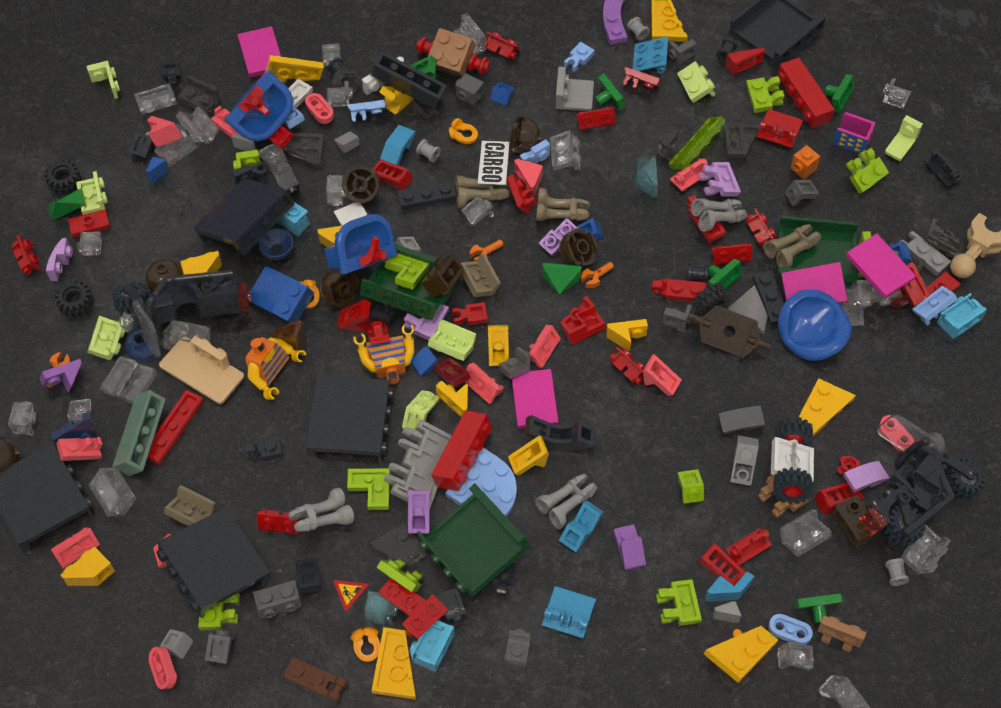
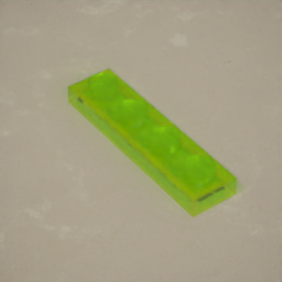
[669,116,726,170]

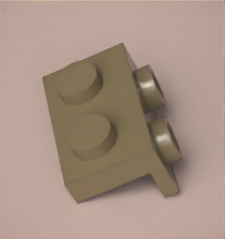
[460,254,500,297]
[164,485,215,526]

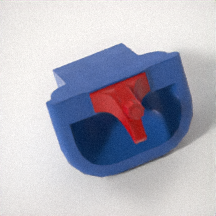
[224,70,294,142]
[324,214,397,274]

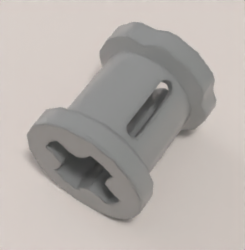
[627,17,650,41]
[416,139,441,162]
[885,558,909,586]

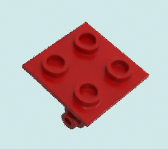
[757,109,803,148]

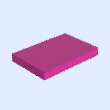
[237,26,281,78]
[846,234,916,299]
[781,262,847,302]
[511,369,558,429]

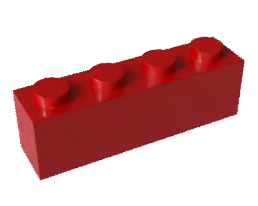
[777,58,835,128]
[431,410,492,491]

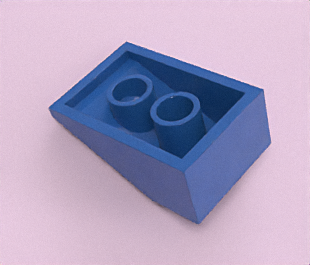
[246,266,314,323]

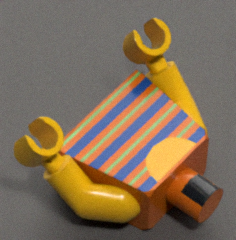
[353,325,415,384]
[245,337,306,400]

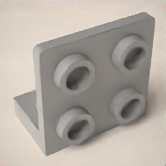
[555,67,594,111]

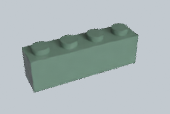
[112,390,166,476]

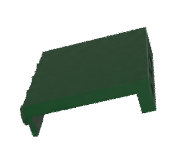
[777,216,858,291]
[360,244,460,321]
[417,483,531,597]

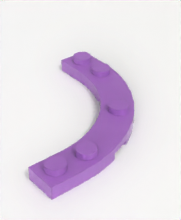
[603,0,627,45]

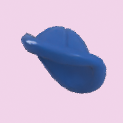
[778,289,852,361]

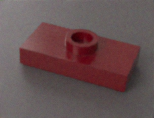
[433,357,471,388]

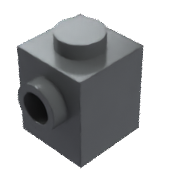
[455,73,484,106]

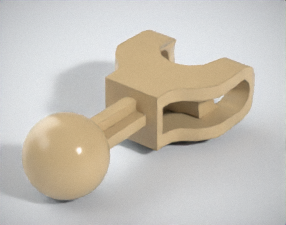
[950,213,1001,278]

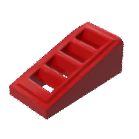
[725,48,765,75]
[373,159,413,190]
[815,482,864,515]
[697,543,746,586]

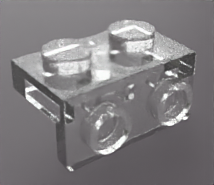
[134,84,177,114]
[176,107,219,144]
[780,509,832,557]
[901,525,951,575]

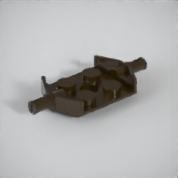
[687,305,772,358]

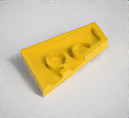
[651,0,688,42]
[265,55,324,82]
[799,379,856,436]
[704,626,778,683]
[371,627,416,700]

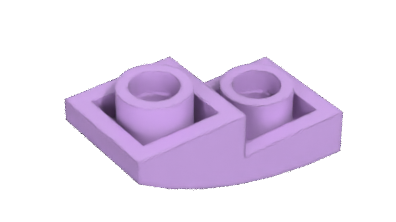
[539,218,577,256]
[46,238,73,281]
[843,461,890,493]

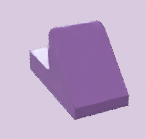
[40,359,82,393]
[408,490,430,533]
[613,524,646,570]

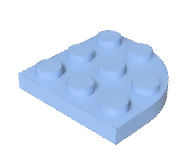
[446,448,517,517]

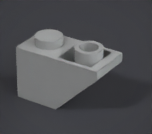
[730,436,759,486]

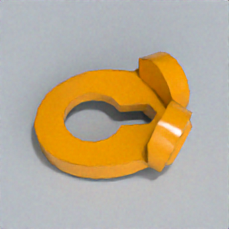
[449,118,478,144]
[300,280,320,309]
[350,627,380,662]

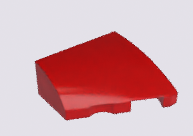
[560,296,606,345]

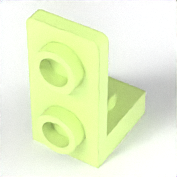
[87,61,120,99]
[885,115,923,161]
[402,390,440,433]

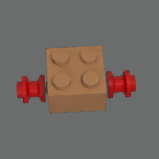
[416,28,490,78]

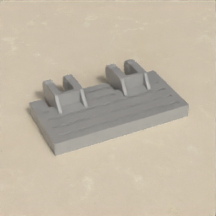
[384,420,452,509]

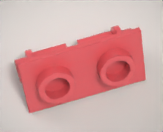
[670,158,708,191]

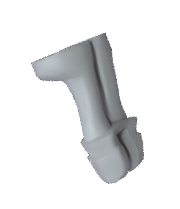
[691,198,747,232]
[535,473,598,529]
[288,488,354,532]

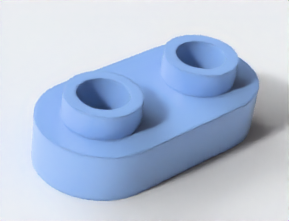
[768,614,813,646]

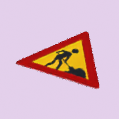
[333,580,369,611]

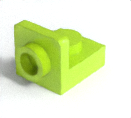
[233,150,261,170]
[678,469,704,504]

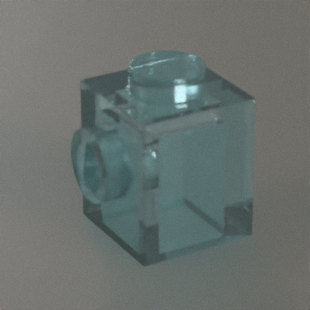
[364,591,398,624]

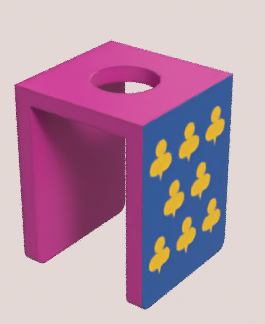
[833,112,876,154]

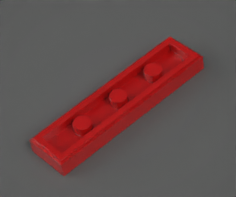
[147,390,204,465]

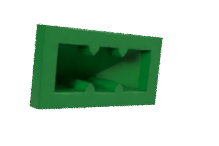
[48,188,85,220]
[542,263,582,294]

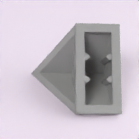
[729,285,768,334]

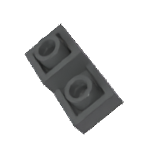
[719,406,766,434]

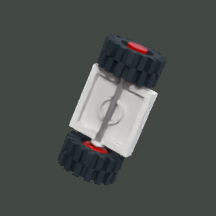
[771,416,814,504]

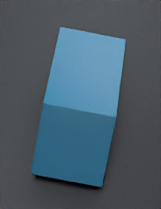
[380,125,416,166]
[559,501,604,552]
[705,571,754,602]

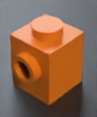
[791,145,820,179]

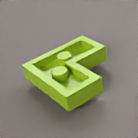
[385,253,429,290]
[347,468,390,510]

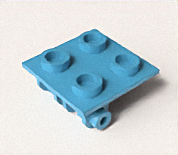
[633,37,668,74]
[542,586,596,639]

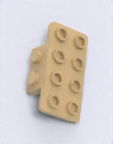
[159,336,244,404]

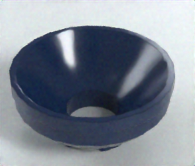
[258,228,293,260]
[124,328,161,362]

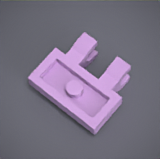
[698,162,741,196]
[404,305,449,340]

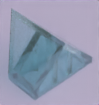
[633,156,658,198]

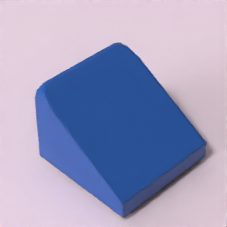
[490,83,515,105]
[146,157,169,183]
[577,218,604,240]
[889,241,912,263]
[411,346,437,376]

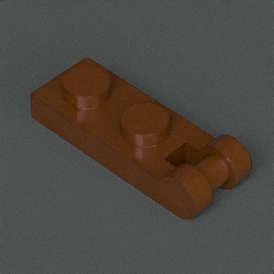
[283,657,348,703]

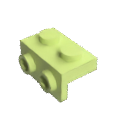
[677,61,716,103]
[76,171,108,215]
[87,316,126,360]
[428,320,476,361]

